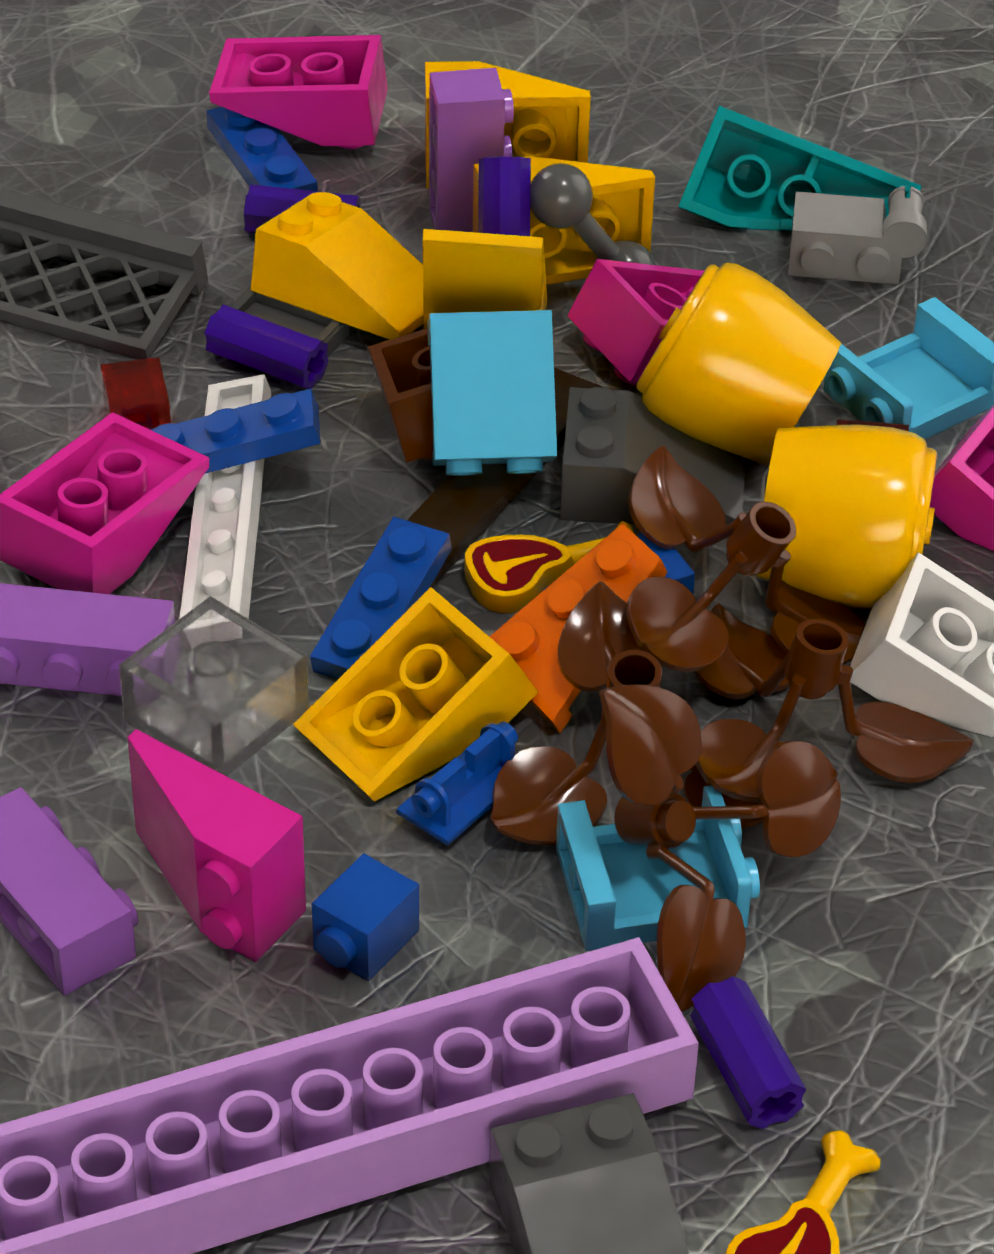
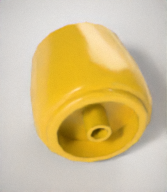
[637,263,841,466]
[756,425,937,610]

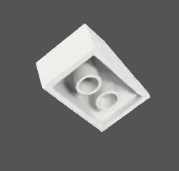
[850,552,994,737]

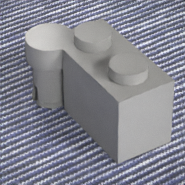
[788,186,927,285]

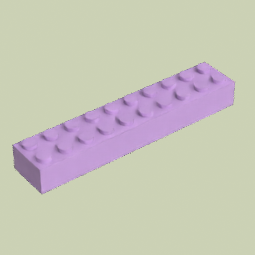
[0,937,699,1254]

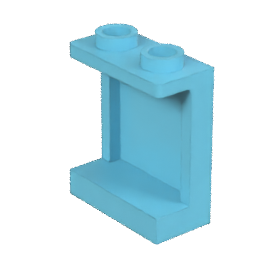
[824,297,994,439]
[427,310,557,476]
[556,785,760,951]

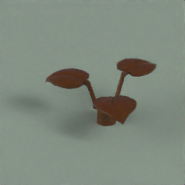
[626,445,866,672]
[490,581,764,845]
[694,603,974,803]
[599,685,841,1012]

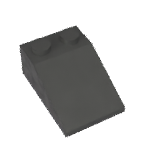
[560,387,745,525]
[489,1093,689,1254]

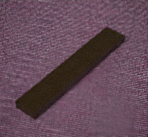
[407,368,603,587]

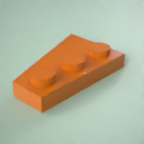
[489,523,668,734]

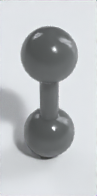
[530,163,656,265]

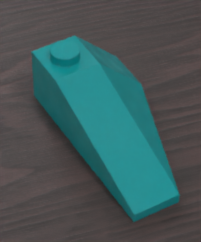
[678,105,922,232]

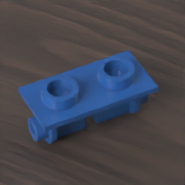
[396,721,518,846]

